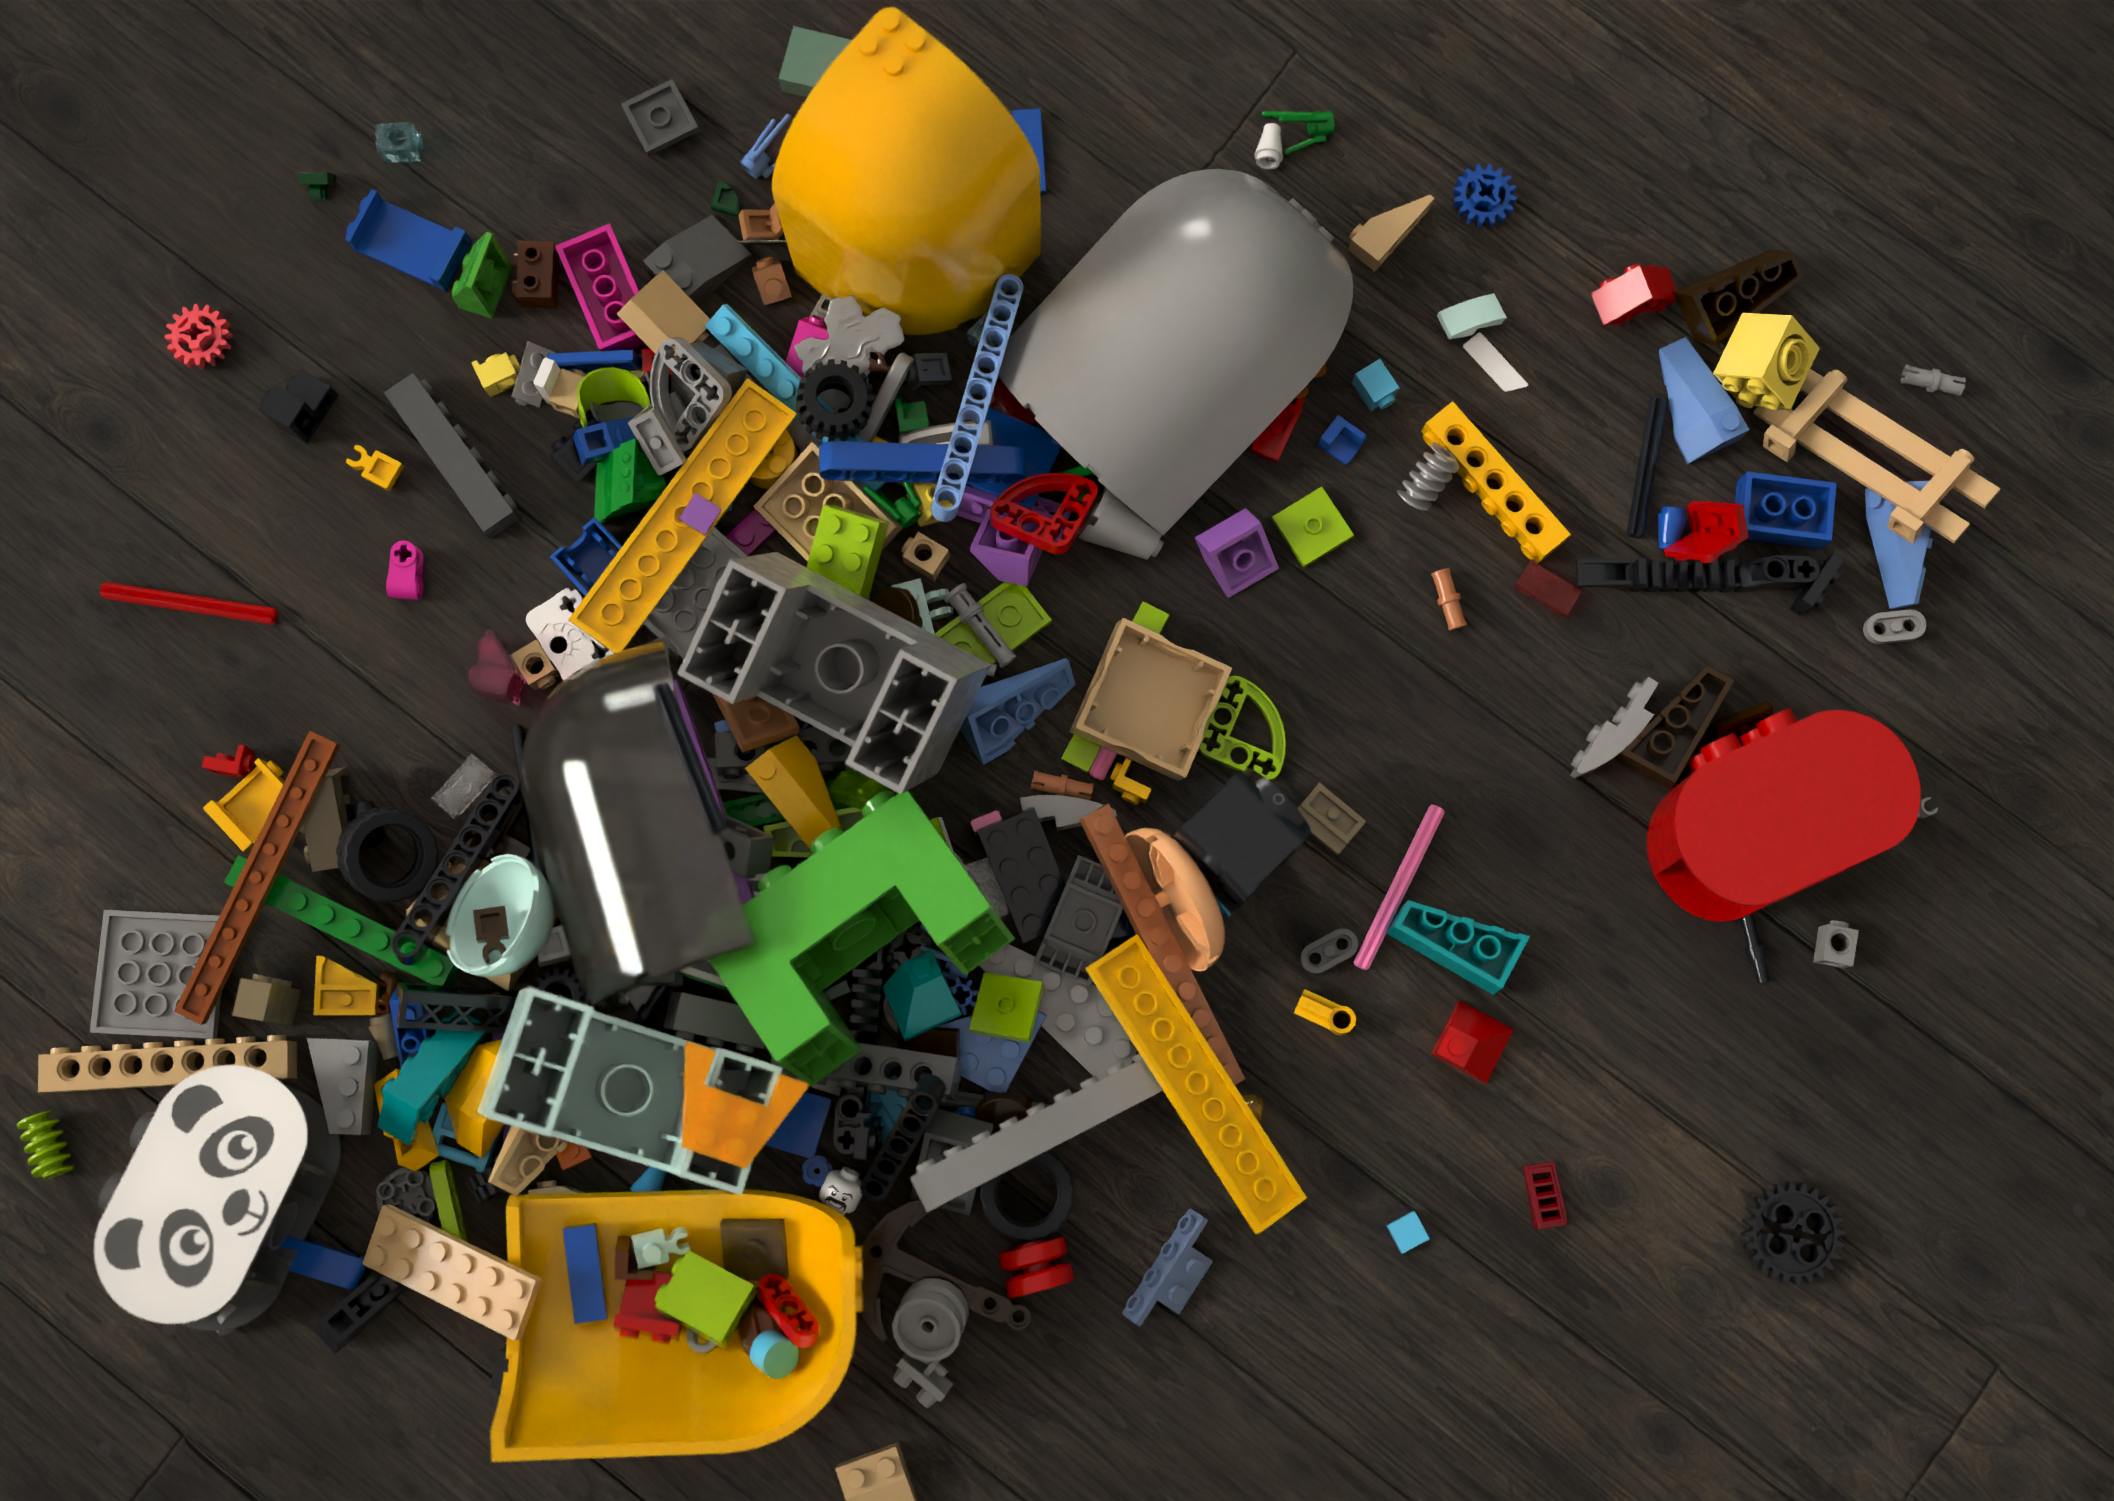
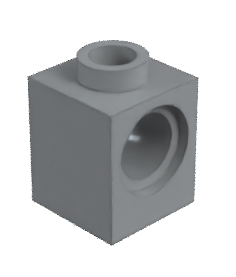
[1813,920,1859,969]

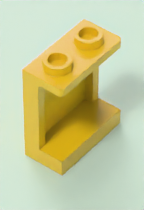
[203,758,285,854]

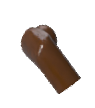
[375,971,401,1015]

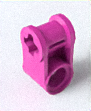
[386,540,425,600]

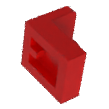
[202,744,255,779]

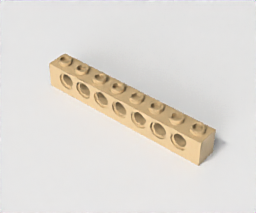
[38,1035,297,1093]

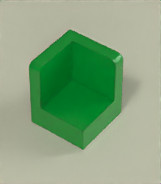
[895,398,929,435]

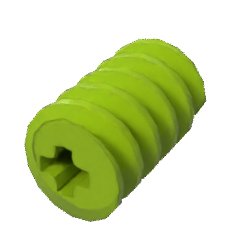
[17,1110,74,1181]

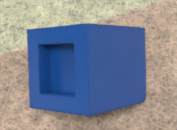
[1318,415,1367,465]

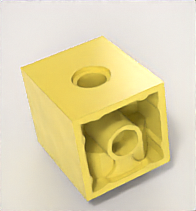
[1713,313,1820,410]

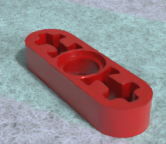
[758,1274,819,1348]

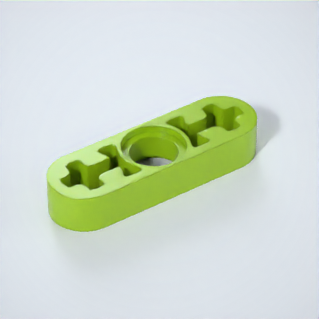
[429,1159,468,1242]

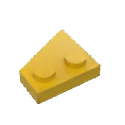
[313,956,380,1016]

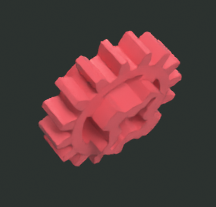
[164,304,233,369]

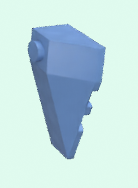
[1659,337,1749,465]
[1865,481,1933,610]
[960,658,1076,765]

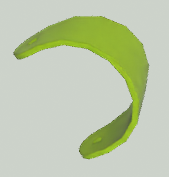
[576,367,650,428]

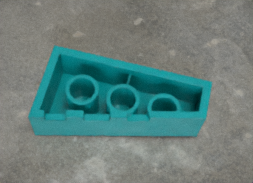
[1386,900,1530,995]
[377,1010,487,1145]

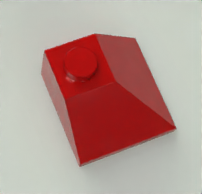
[1431,1000,1514,1084]

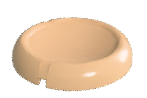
[1125,828,1225,972]

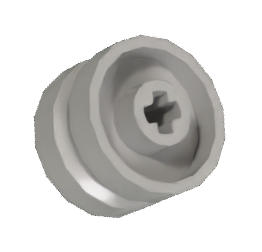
[892,1278,969,1362]

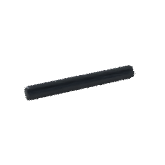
[1627,397,1666,539]
[652,682,726,834]

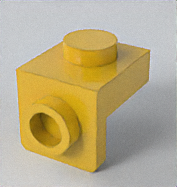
[1110,758,1151,805]

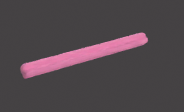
[1354,805,1445,970]

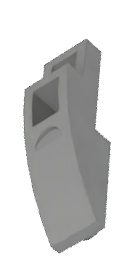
[1570,677,1659,778]

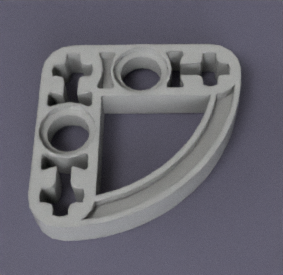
[650,337,732,451]

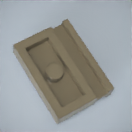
[1298,782,1366,856]

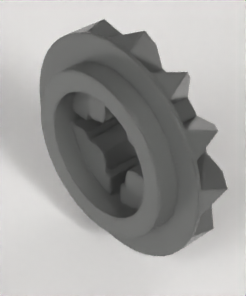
[886,925,933,970]

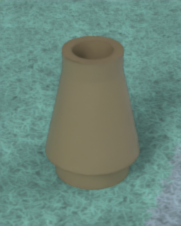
[368,1013,398,1060]

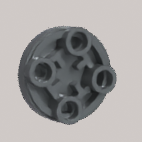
[376,1167,438,1223]

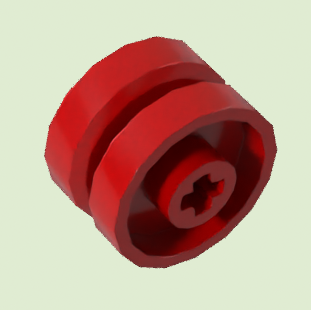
[998,1236,1075,1298]

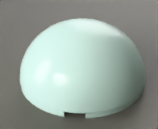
[446,854,555,977]

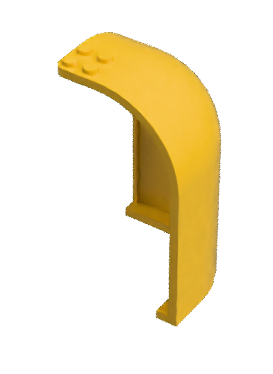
[772,7,1041,335]
[491,1189,862,1462]

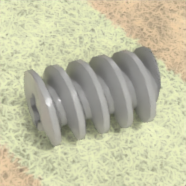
[1397,442,1459,511]

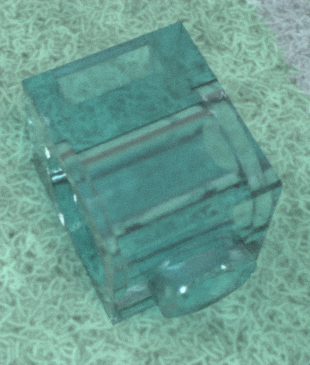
[375,122,423,163]

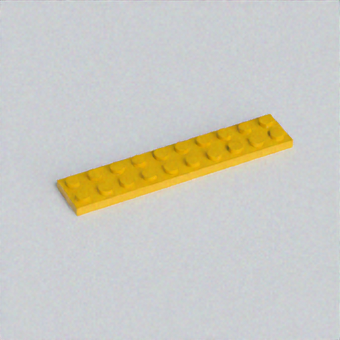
[568,378,797,656]
[1085,934,1307,1234]

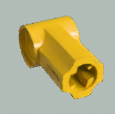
[1293,989,1356,1036]

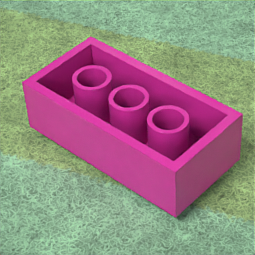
[555,223,645,351]

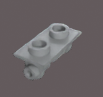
[511,341,555,408]

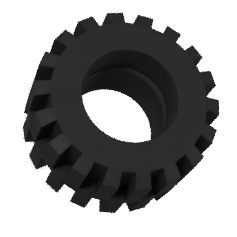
[796,359,873,442]

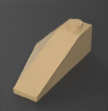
[488,1125,569,1196]

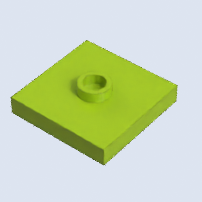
[1271,487,1354,568]
[969,972,1045,1043]

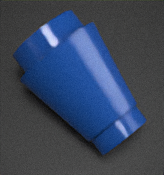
[1658,507,1688,550]

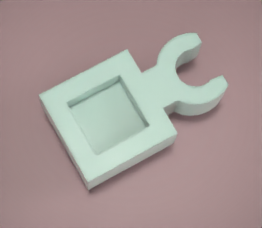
[631,1227,690,1269]

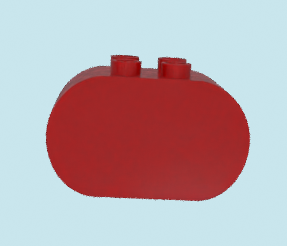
[1647,708,1921,922]

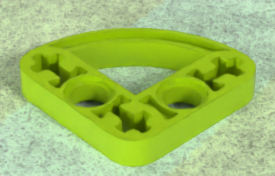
[1198,675,1286,781]

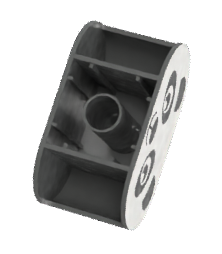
[94,1065,342,1331]

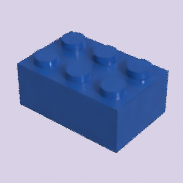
[1735,471,1837,549]

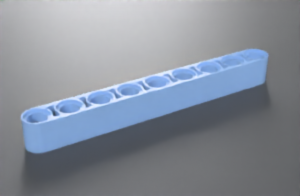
[931,274,1023,522]

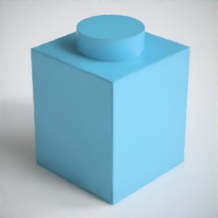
[1352,359,1399,411]

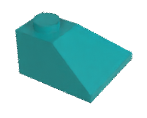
[882,950,962,1041]

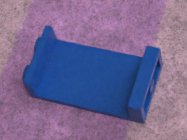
[345,189,472,292]

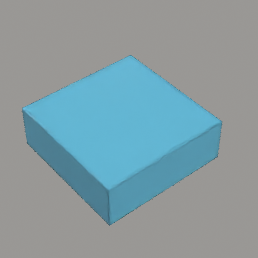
[1386,1211,1429,1254]

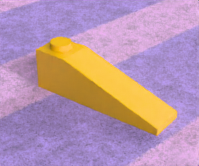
[745,735,842,849]

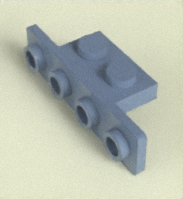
[1122,1208,1213,1326]

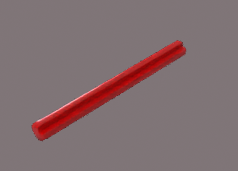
[100,582,278,625]

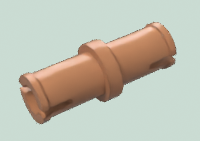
[1431,568,1467,631]
[1030,770,1094,800]

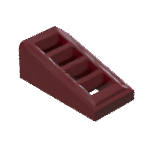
[1523,1162,1568,1229]

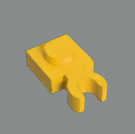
[346,445,405,492]

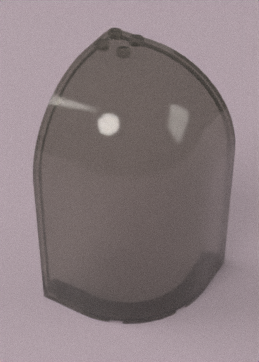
[521,637,757,1015]

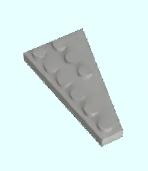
[978,944,1138,1080]

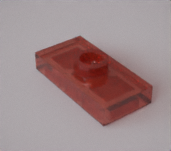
[980,379,1036,426]
[1514,560,1582,618]

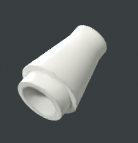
[1254,123,1283,169]

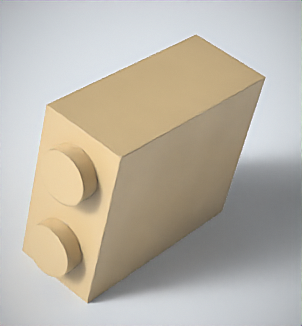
[617,270,710,357]

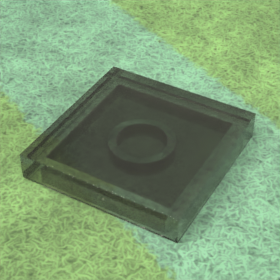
[720,1218,789,1281]

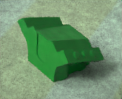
[594,438,666,524]

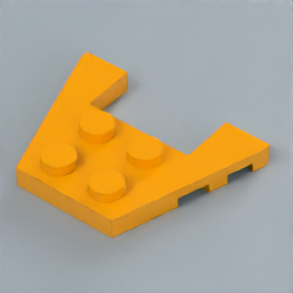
[682,1041,809,1169]

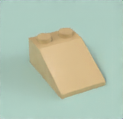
[835,1442,918,1501]

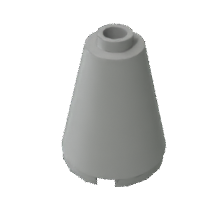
[1078,487,1164,560]

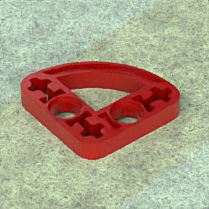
[990,473,1098,554]

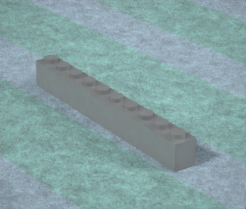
[910,1053,1163,1212]

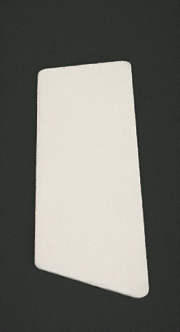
[1463,332,1528,392]

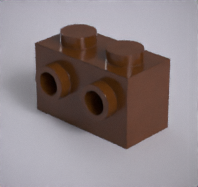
[512,241,560,308]

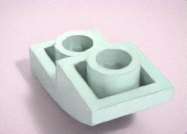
[1437,294,1507,339]

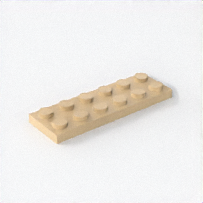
[362,1204,542,1341]

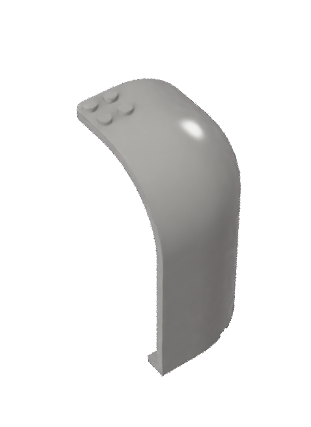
[998,169,1353,535]

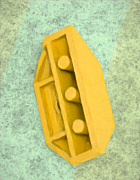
[445,1039,505,1159]

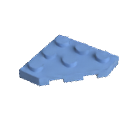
[937,1011,1047,1093]

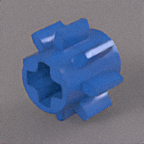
[950,977,979,1016]

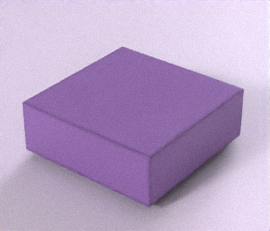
[679,493,721,536]

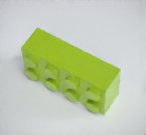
[807,504,889,600]

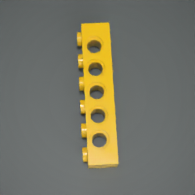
[1421,401,1571,563]

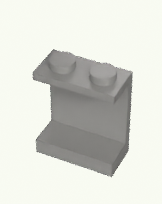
[628,391,695,476]

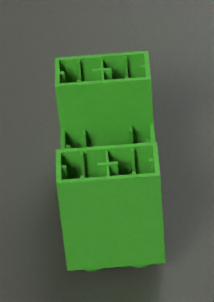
[696,790,1015,1087]

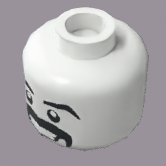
[819,1167,862,1216]

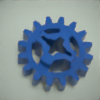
[1452,164,1517,228]

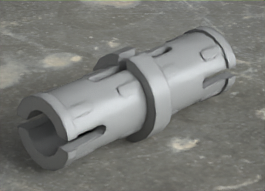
[1900,365,1966,396]

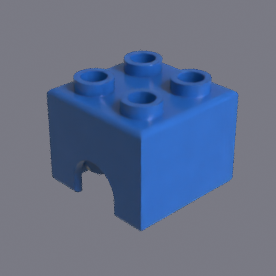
[550,517,622,596]

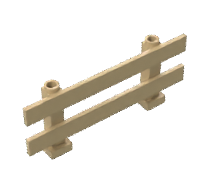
[1754,369,2001,544]

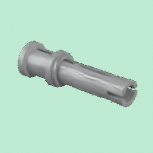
[944,583,1017,668]

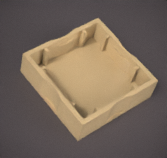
[1069,618,1232,781]

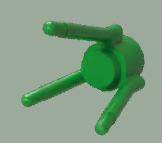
[1262,111,1334,155]
[864,482,922,528]

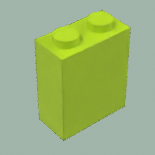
[655,1250,757,1349]

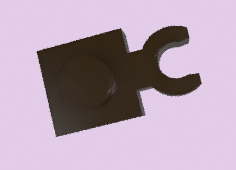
[473,906,510,964]

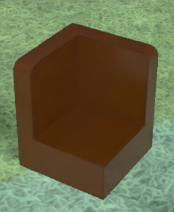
[615,1236,656,1280]

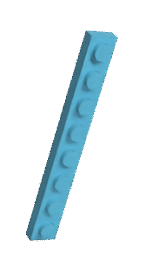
[705,304,885,492]

